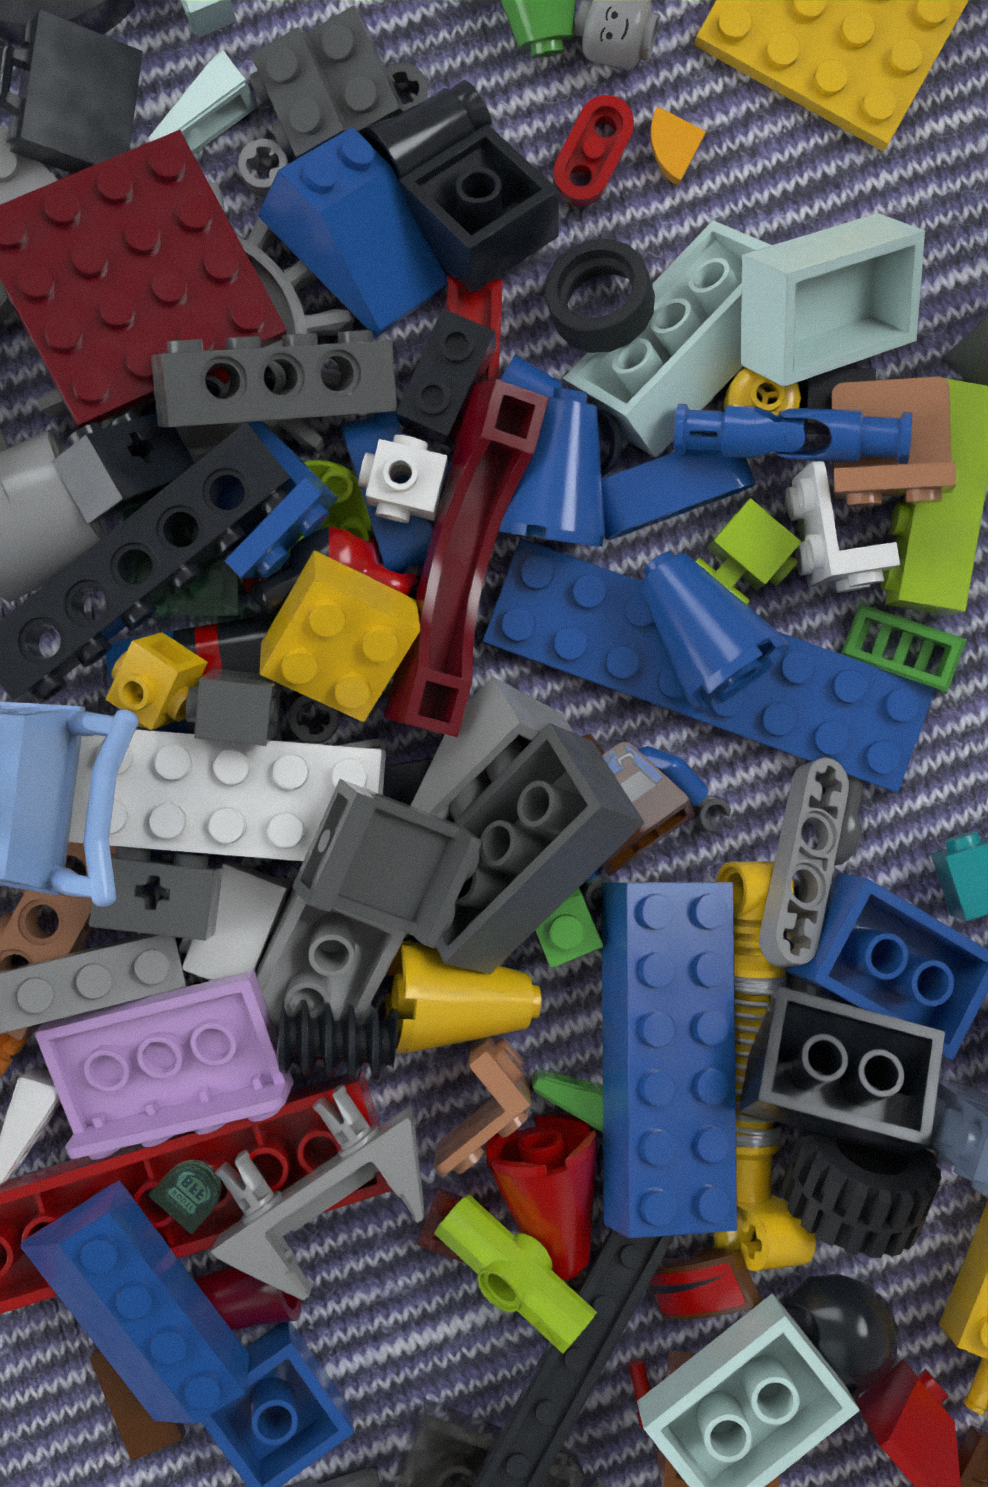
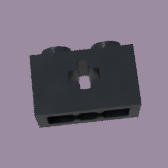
[396,308,497,448]
[52,410,195,524]

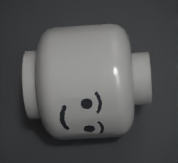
[574,0,660,71]

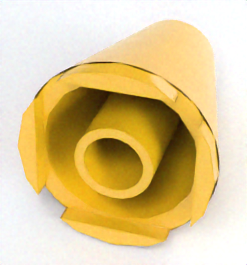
[385,940,541,1054]

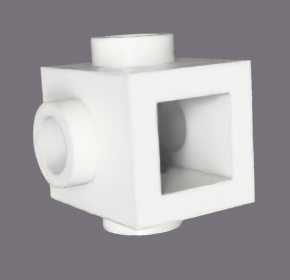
[358,435,448,523]

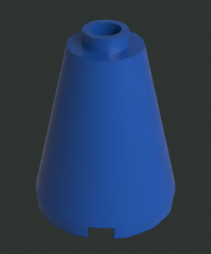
[499,388,605,547]
[640,551,789,713]

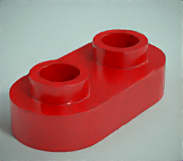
[553,95,634,207]

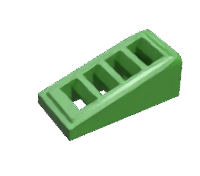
[841,604,967,695]
[531,1069,603,1132]

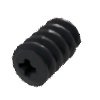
[276,1000,399,1082]

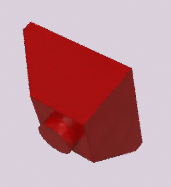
[856,1359,961,1487]

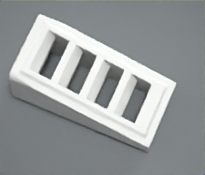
[0,1066,61,1186]

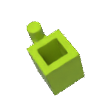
[696,498,801,605]

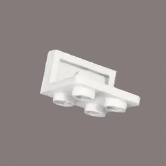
[786,461,900,593]

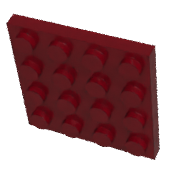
[0,130,287,430]

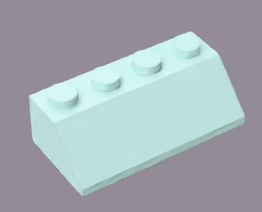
[563,220,772,458]

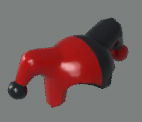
[242,526,423,613]

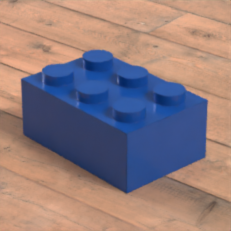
[786,873,988,1061]

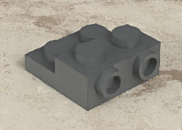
[250,5,405,158]

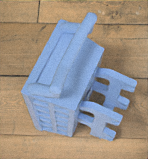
[0,701,138,907]

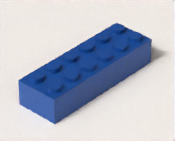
[602,882,737,1238]

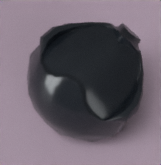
[778,1273,899,1403]

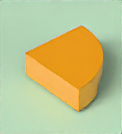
[649,106,706,187]

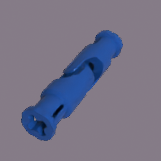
[674,404,912,464]

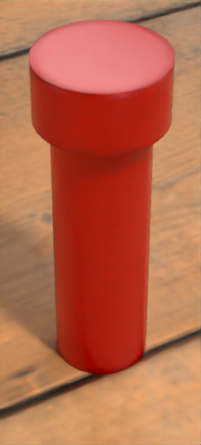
[628,1359,651,1427]

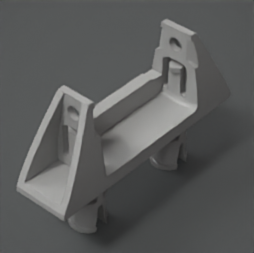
[210,1084,424,1300]

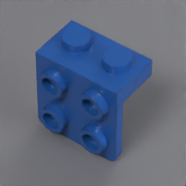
[218,421,338,579]

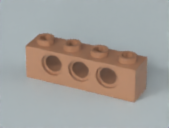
[0,842,117,1041]

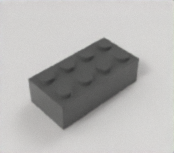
[436,723,645,974]

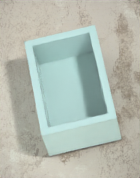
[741,213,925,387]

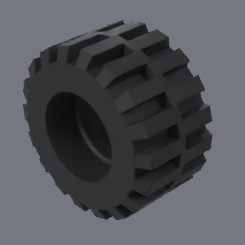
[781,1129,942,1258]

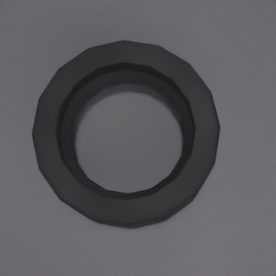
[544,238,655,353]

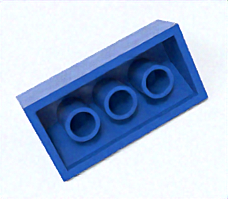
[20,1180,250,1424]

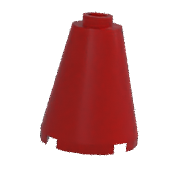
[485,1114,598,1281]

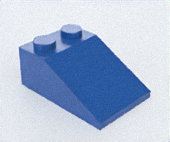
[258,127,448,337]

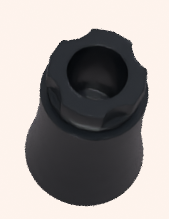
[363,80,492,180]

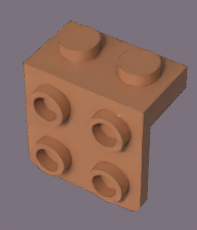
[832,376,956,507]
[433,1036,531,1177]

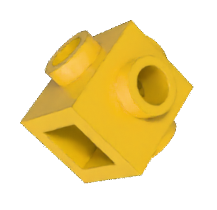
[105,632,208,730]

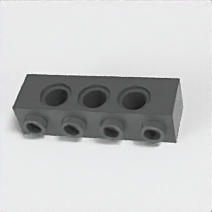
[151,330,397,427]

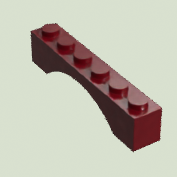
[383,379,549,738]

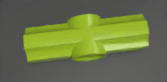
[434,1194,597,1354]

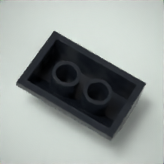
[738,986,945,1156]

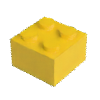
[260,550,421,722]

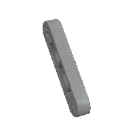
[759,757,849,968]

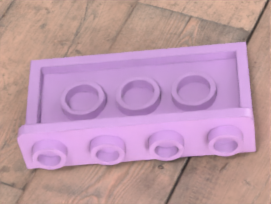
[34,970,294,1160]

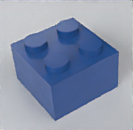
[200,1322,355,1487]

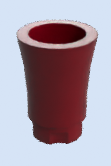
[193,1265,301,1332]

